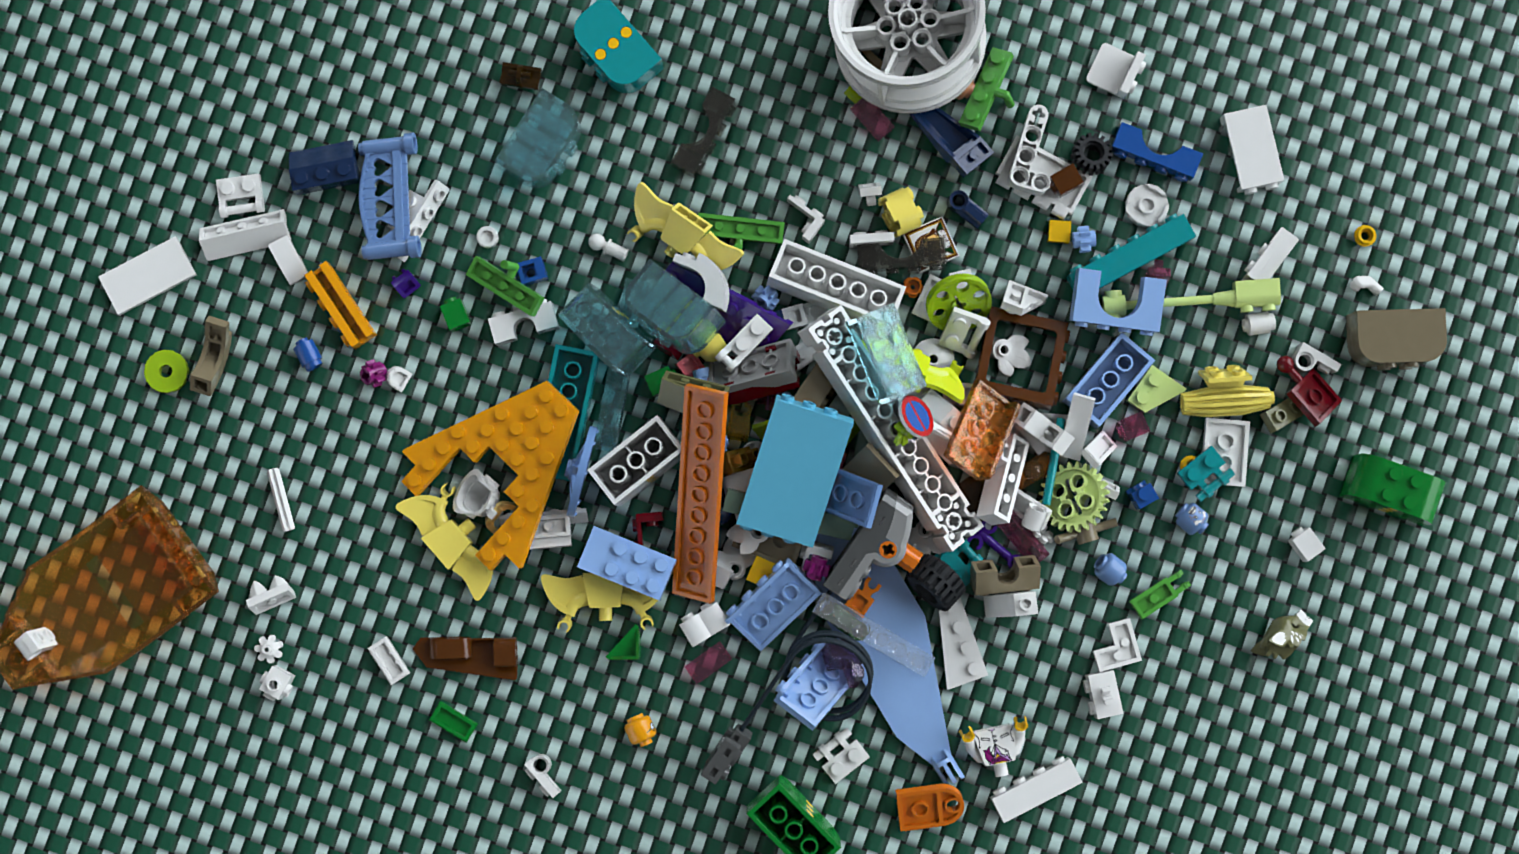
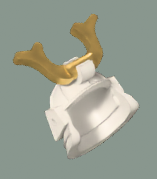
[453,469,519,534]

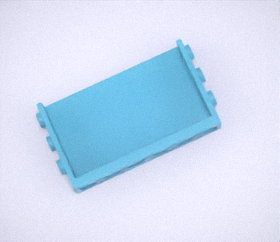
[736,394,854,548]

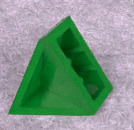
[606,624,641,660]

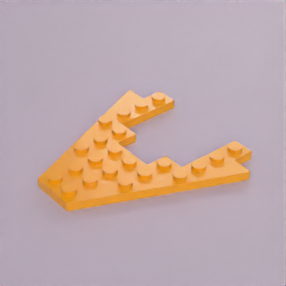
[401,381,579,571]

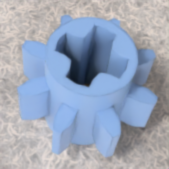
[1072,226,1096,253]
[751,285,780,311]

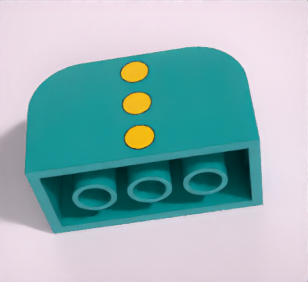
[574,0,664,93]

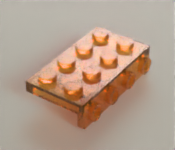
[943,379,1021,481]

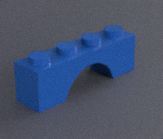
[1111,122,1203,182]

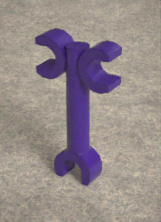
[967,520,1020,569]

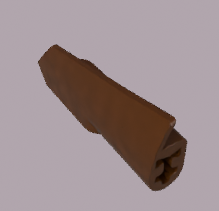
[413,637,518,680]

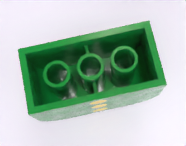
[1340,453,1446,526]
[746,775,841,854]

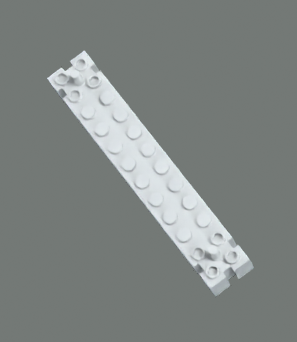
[798,305,984,553]

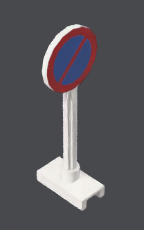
[898,395,1008,479]

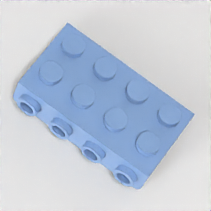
[725,558,823,652]
[774,643,861,731]

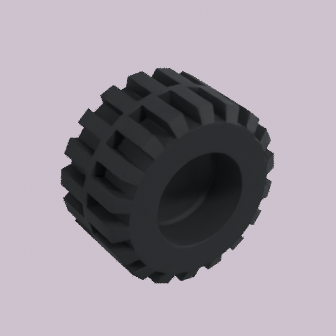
[906,554,966,611]

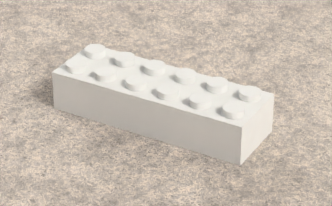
[766,239,906,333]

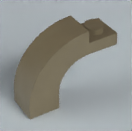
[190,316,232,396]

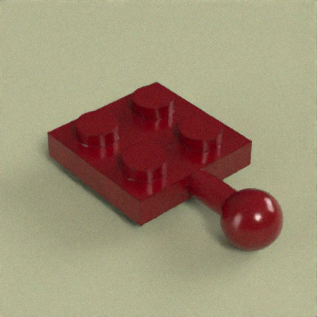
[1276,356,1342,427]

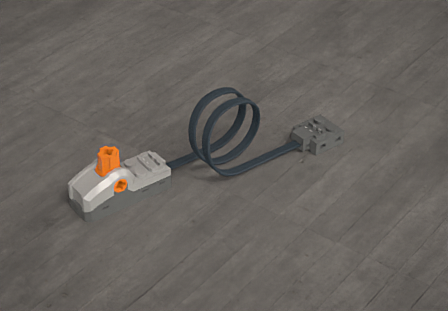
[701,488,923,785]

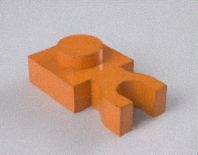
[845,576,881,618]

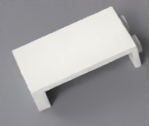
[1220,105,1284,195]

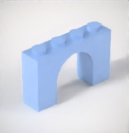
[1069,268,1167,336]

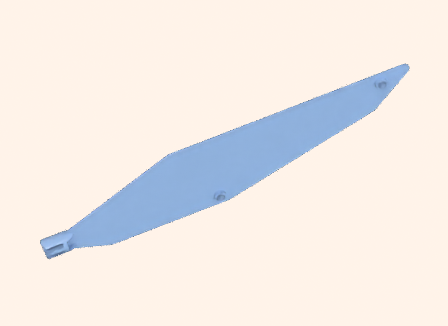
[782,391,965,784]

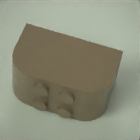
[1346,308,1447,371]

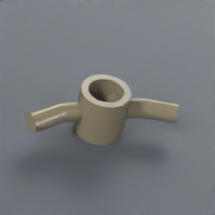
[1054,518,1118,545]

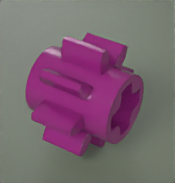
[360,359,387,388]
[802,554,831,581]

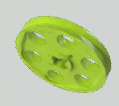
[926,273,992,330]

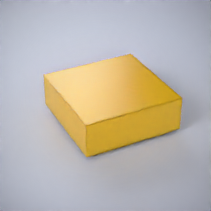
[1047,220,1071,244]

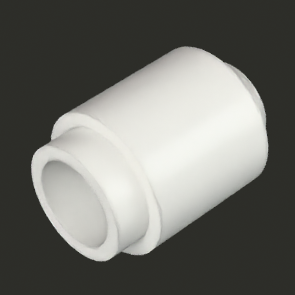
[1242,311,1276,336]

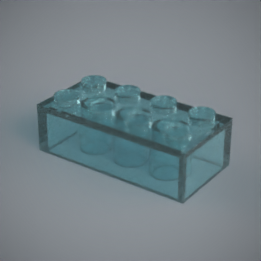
[845,303,927,405]

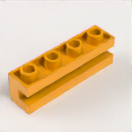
[304,261,377,349]

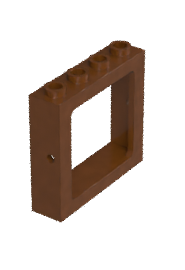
[972,306,1070,411]

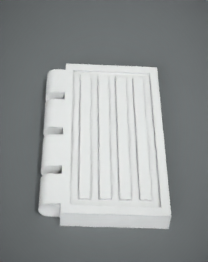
[995,135,1093,220]

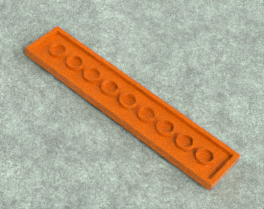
[672,383,728,604]

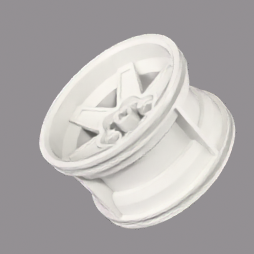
[828,0,986,113]

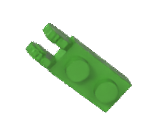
[1129,570,1191,620]

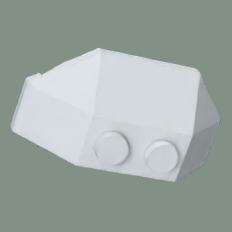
[920,388,988,464]

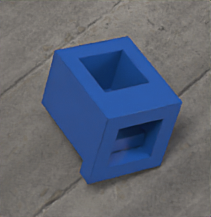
[515,256,549,286]
[1125,480,1159,510]

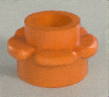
[903,277,924,298]

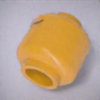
[624,713,657,747]

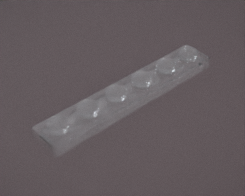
[812,593,935,677]

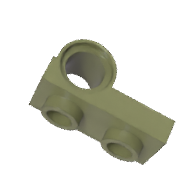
[1259,398,1304,434]

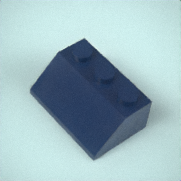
[289,140,360,195]

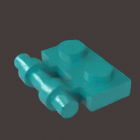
[1177,446,1235,502]
[934,539,983,587]

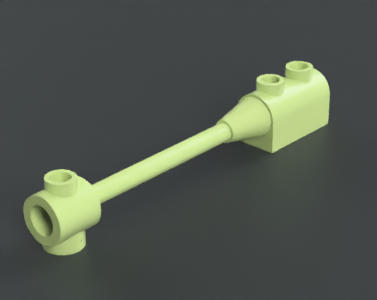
[1102,278,1281,318]

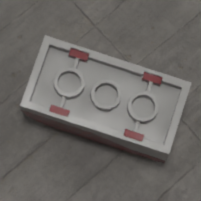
[708,338,800,405]

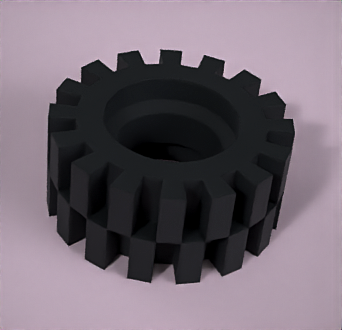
[1071,133,1113,176]

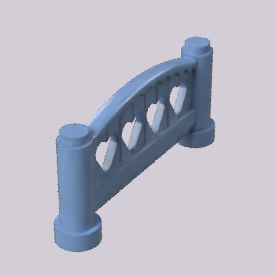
[358,132,422,260]

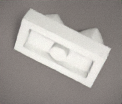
[246,576,296,615]

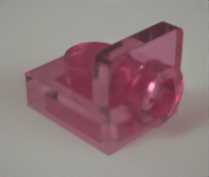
[1116,411,1150,442]

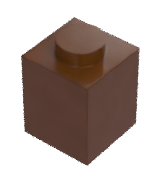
[1050,163,1084,198]

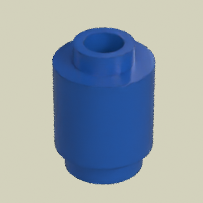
[293,337,323,372]

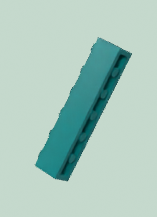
[1066,213,1196,289]

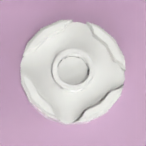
[1125,184,1169,227]

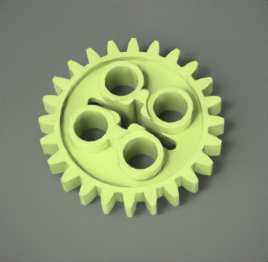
[1038,461,1110,533]

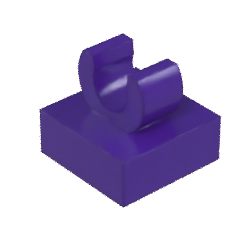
[391,269,421,299]

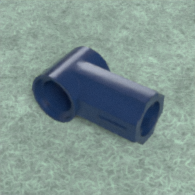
[947,190,989,229]

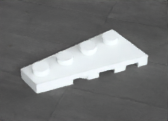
[938,598,988,690]

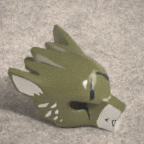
[1250,610,1313,660]

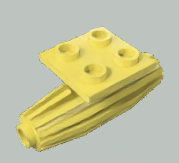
[1180,365,1275,417]

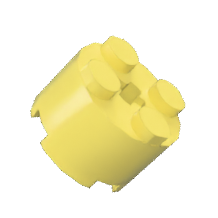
[878,187,924,238]

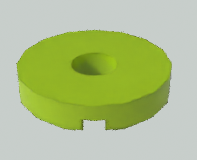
[144,350,189,393]

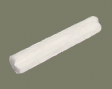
[267,468,295,532]

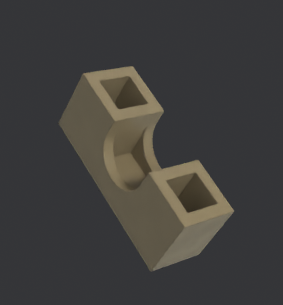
[970,555,1041,596]

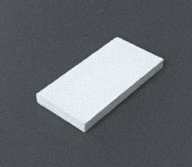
[99,236,197,315]

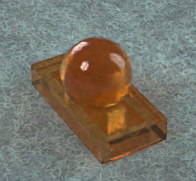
[1018,451,1050,490]

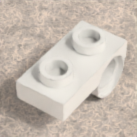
[1012,489,1052,531]
[14,627,58,661]
[524,754,562,798]

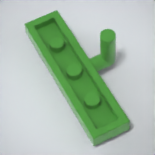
[959,47,1015,132]
[698,213,785,250]
[466,256,545,317]

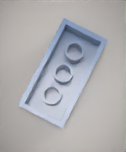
[1062,332,1155,429]
[577,526,677,601]

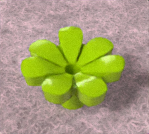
[893,421,914,446]

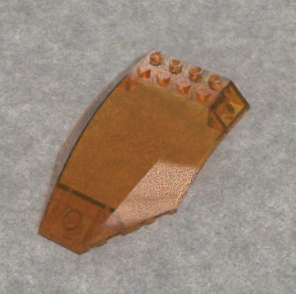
[0,485,219,690]

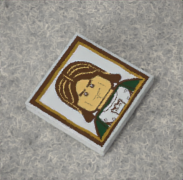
[903,217,960,274]

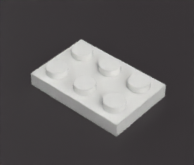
[1202,418,1250,487]

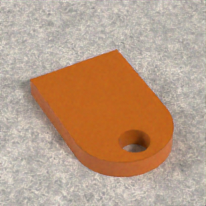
[895,784,964,832]

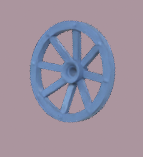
[564,426,599,518]

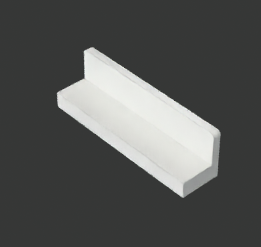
[199,209,291,261]

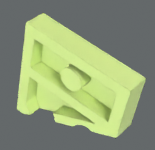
[1126,365,1186,413]

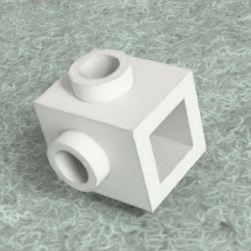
[259,665,296,701]

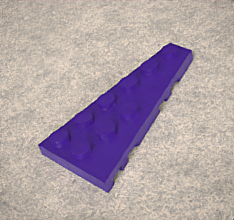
[660,262,794,347]

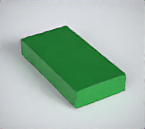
[429,701,479,743]

